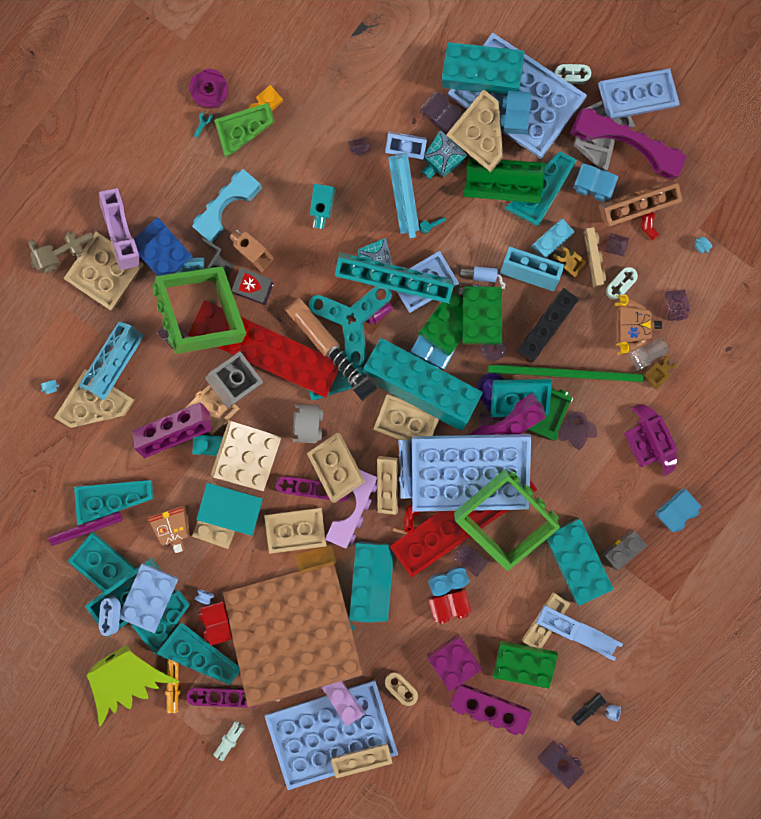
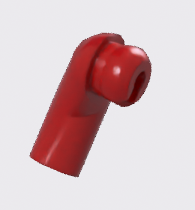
[641,212,659,241]
[404,505,420,533]

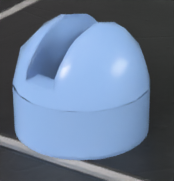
[605,705,621,722]

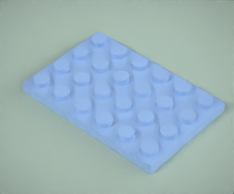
[448,33,587,159]
[412,434,531,511]
[265,679,398,790]

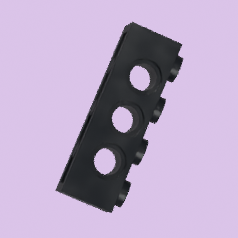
[516,288,579,363]

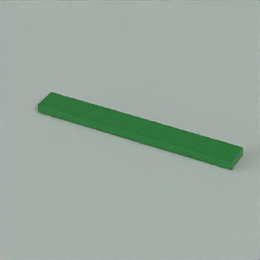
[487,365,643,383]

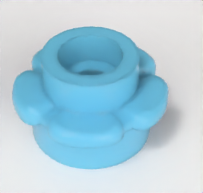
[694,236,712,253]
[40,380,59,394]

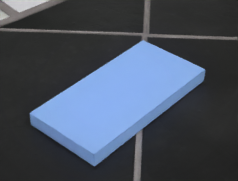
[598,68,680,119]

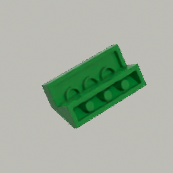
[464,157,546,203]

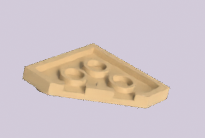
[446,89,503,172]
[54,369,135,428]

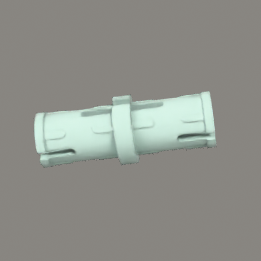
[213,721,245,761]

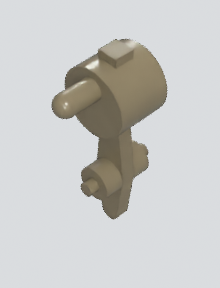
[28,232,94,274]

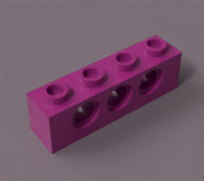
[133,402,212,458]
[450,683,532,735]

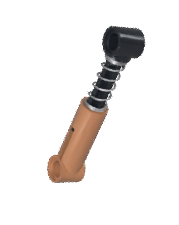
[284,297,377,401]

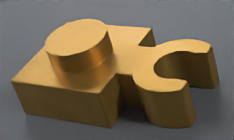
[553,246,586,277]
[643,355,678,389]

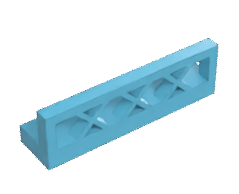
[79,321,145,400]

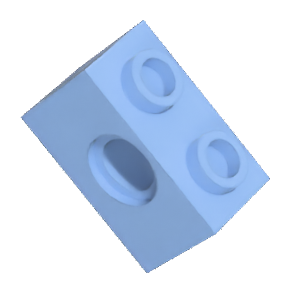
[385,131,427,159]

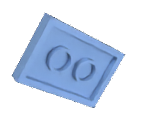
[396,251,459,313]
[120,563,179,633]

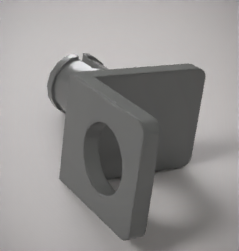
[201,238,235,276]

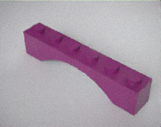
[570,108,687,180]

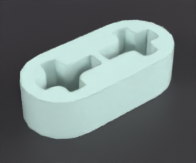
[554,64,591,84]
[606,267,638,300]

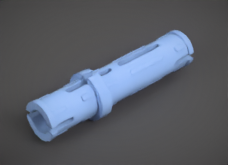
[398,440,412,498]

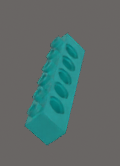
[335,252,454,303]

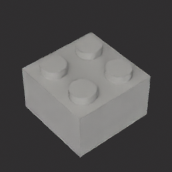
[205,352,263,409]

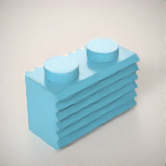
[531,219,574,258]

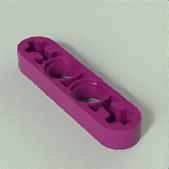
[276,476,351,502]
[186,686,259,708]

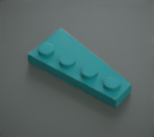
[74,480,154,525]
[156,622,240,685]

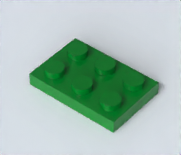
[463,287,502,345]
[418,291,463,356]
[493,641,558,689]

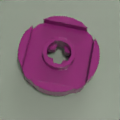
[190,69,229,109]

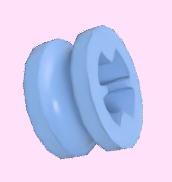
[195,589,214,605]

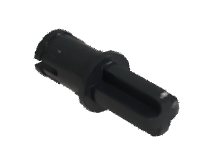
[571,692,607,726]

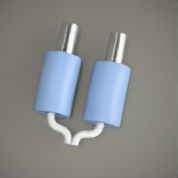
[458,266,505,295]

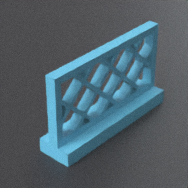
[388,153,419,238]

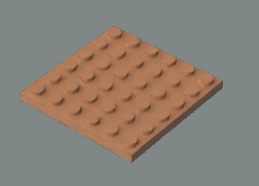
[223,561,363,708]

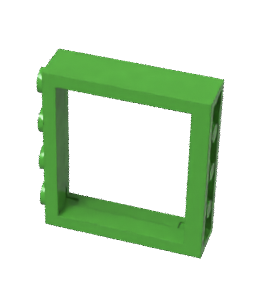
[152,266,246,354]
[454,468,560,571]

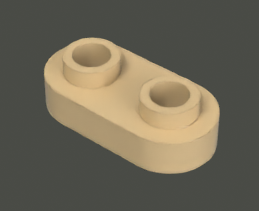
[385,671,418,706]

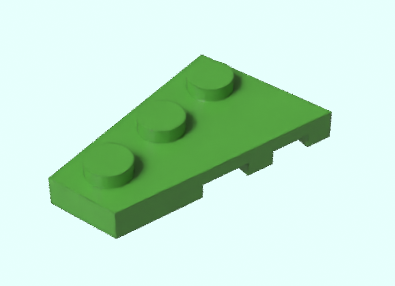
[215,103,275,158]

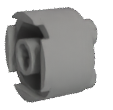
[293,404,323,443]

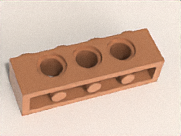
[598,180,683,226]

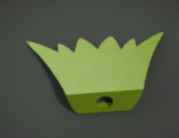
[86,645,180,727]

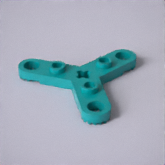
[309,286,392,367]

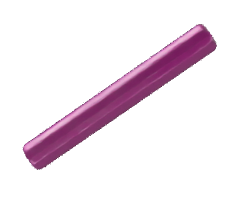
[48,512,123,546]

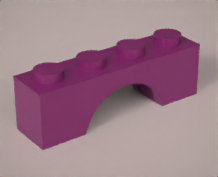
[469,393,546,435]

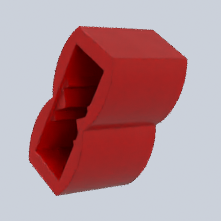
[428,588,472,624]
[199,601,233,646]

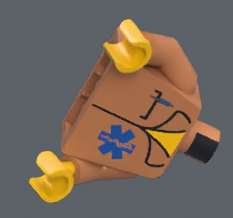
[615,294,662,355]

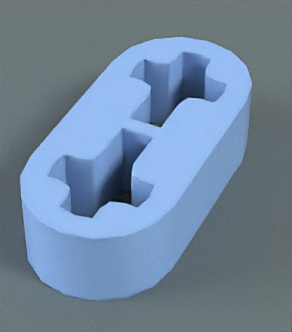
[99,597,121,636]

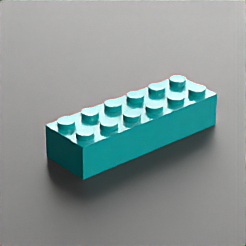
[362,338,483,431]

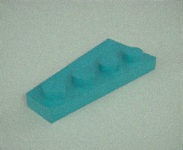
[505,151,577,227]

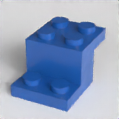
[134,217,193,276]

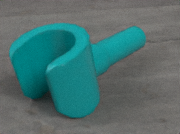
[194,111,213,138]
[419,217,446,234]

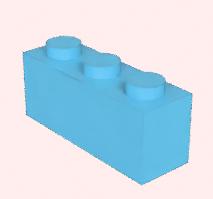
[500,247,564,291]

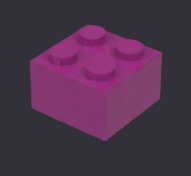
[427,634,482,692]

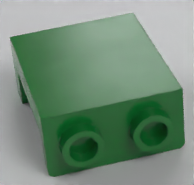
[527,389,573,441]

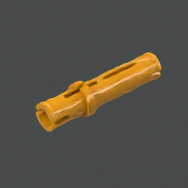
[165,659,180,713]

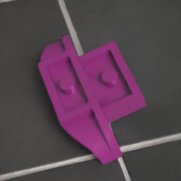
[624,404,678,477]

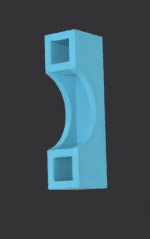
[192,169,262,243]

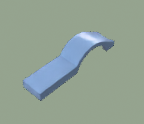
[536,605,623,661]

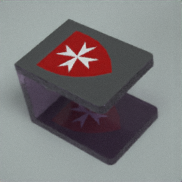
[232,268,274,305]

